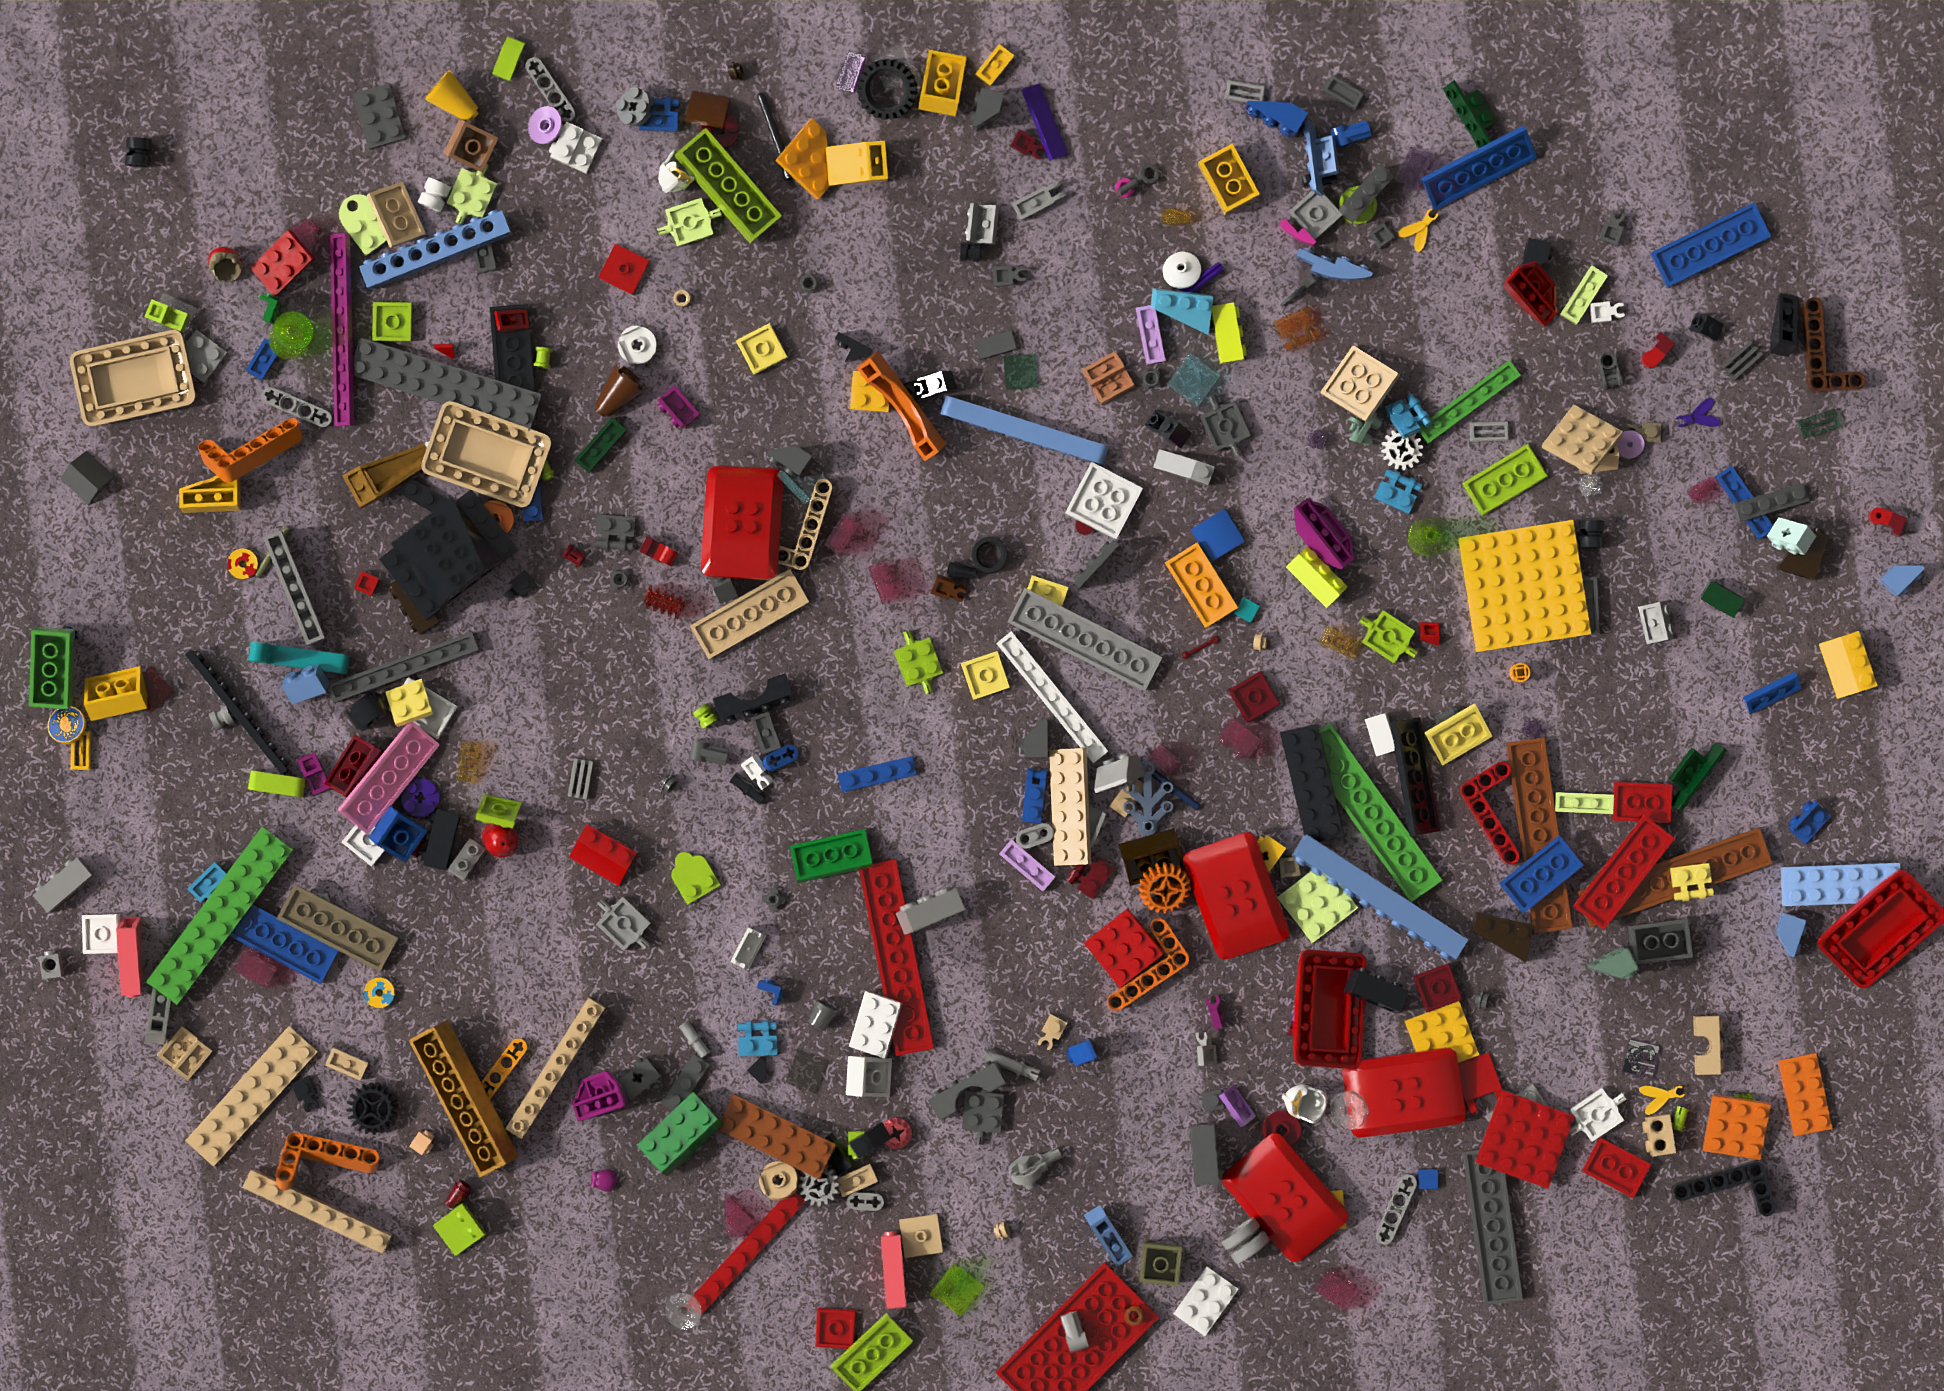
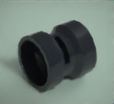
[960,242,980,262]

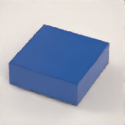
[1418,1169,1438,1189]

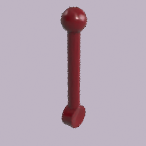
[1182,636,1218,659]

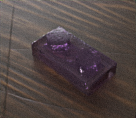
[836,52,867,93]

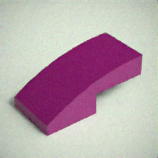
[297,752,331,796]

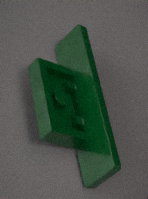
[1443,80,1498,149]
[1668,743,1727,811]

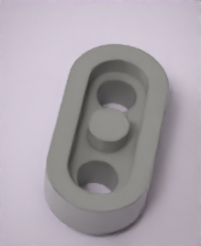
[1016,823,1053,849]

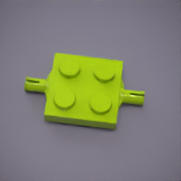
[1359,610,1418,664]
[893,630,943,694]

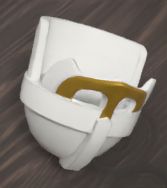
[658,150,695,193]
[1282,1084,1327,1123]

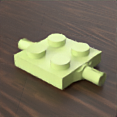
[446,164,497,224]
[657,198,722,247]

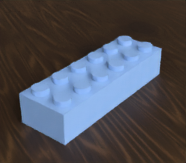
[1781,863,1900,906]

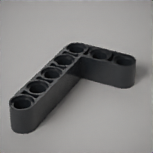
[1671,1161,1776,1217]

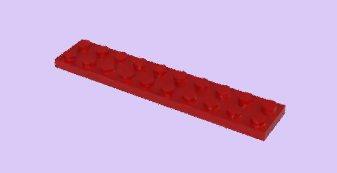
[859,859,934,1056]

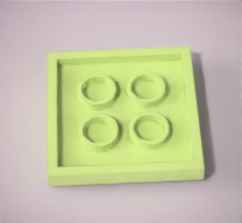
[1278,871,1358,943]

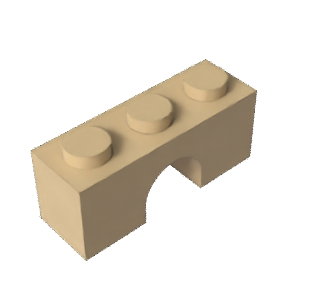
[1693,1016,1724,1075]

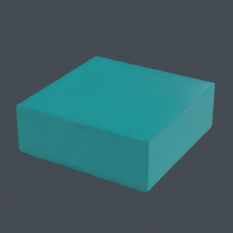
[1233,597,1260,623]

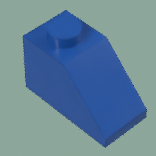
[1066,1038,1097,1066]

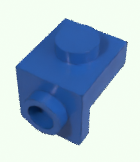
[757,978,784,1006]

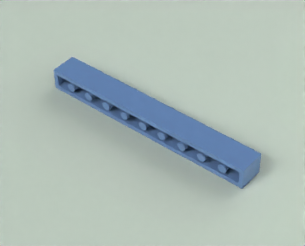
[1292,835,1468,961]

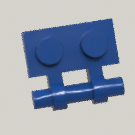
[639,97,679,132]

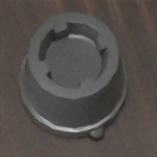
[808,999,839,1030]

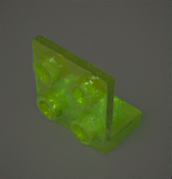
[929,1262,983,1316]

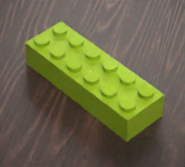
[674,128,782,244]

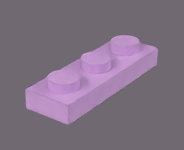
[1135,305,1165,365]
[999,839,1055,891]

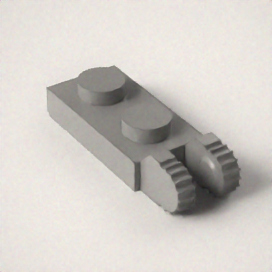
[1011,180,1067,221]

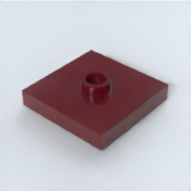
[1228,671,1280,723]
[1413,963,1463,1013]

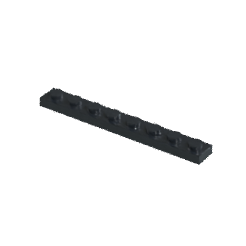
[185,650,289,775]

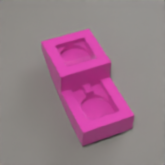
[1279,218,1316,246]

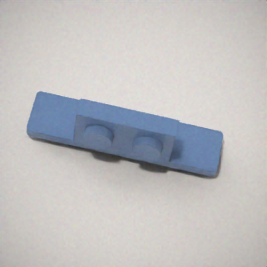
[1303,119,1339,196]

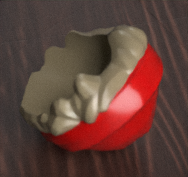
[208,247,244,282]

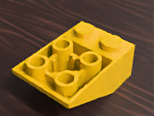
[826,141,888,186]

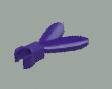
[1675,398,1721,428]

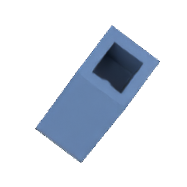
[1878,566,1925,596]
[1775,913,1807,957]

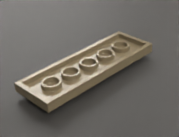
[277,884,398,972]

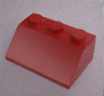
[569,824,638,886]

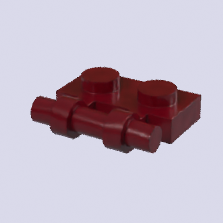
[1066,851,1115,899]

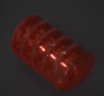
[643,585,686,620]

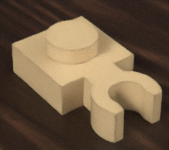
[1038,1014,1067,1050]

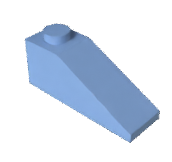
[1084,1205,1133,1267]

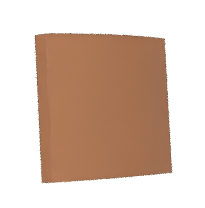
[1082,351,1135,405]

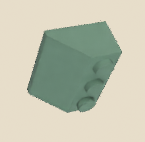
[1586,947,1638,979]

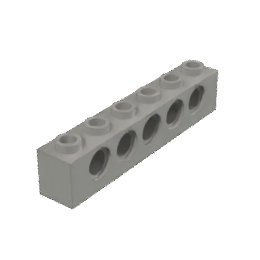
[263,530,326,645]

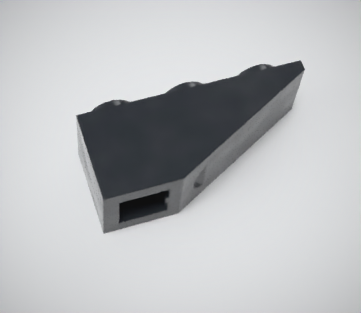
[903,370,957,401]

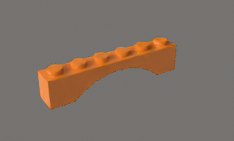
[857,351,946,461]

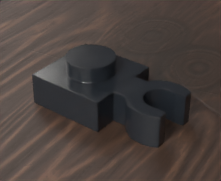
[291,1076,319,1113]

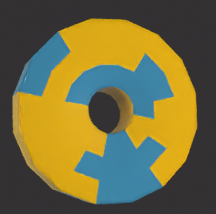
[364,977,395,1008]

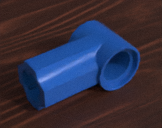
[1330,120,1371,149]

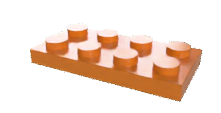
[1778,1053,1832,1137]

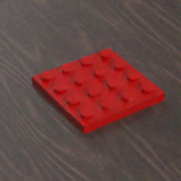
[1475,1090,1574,1189]

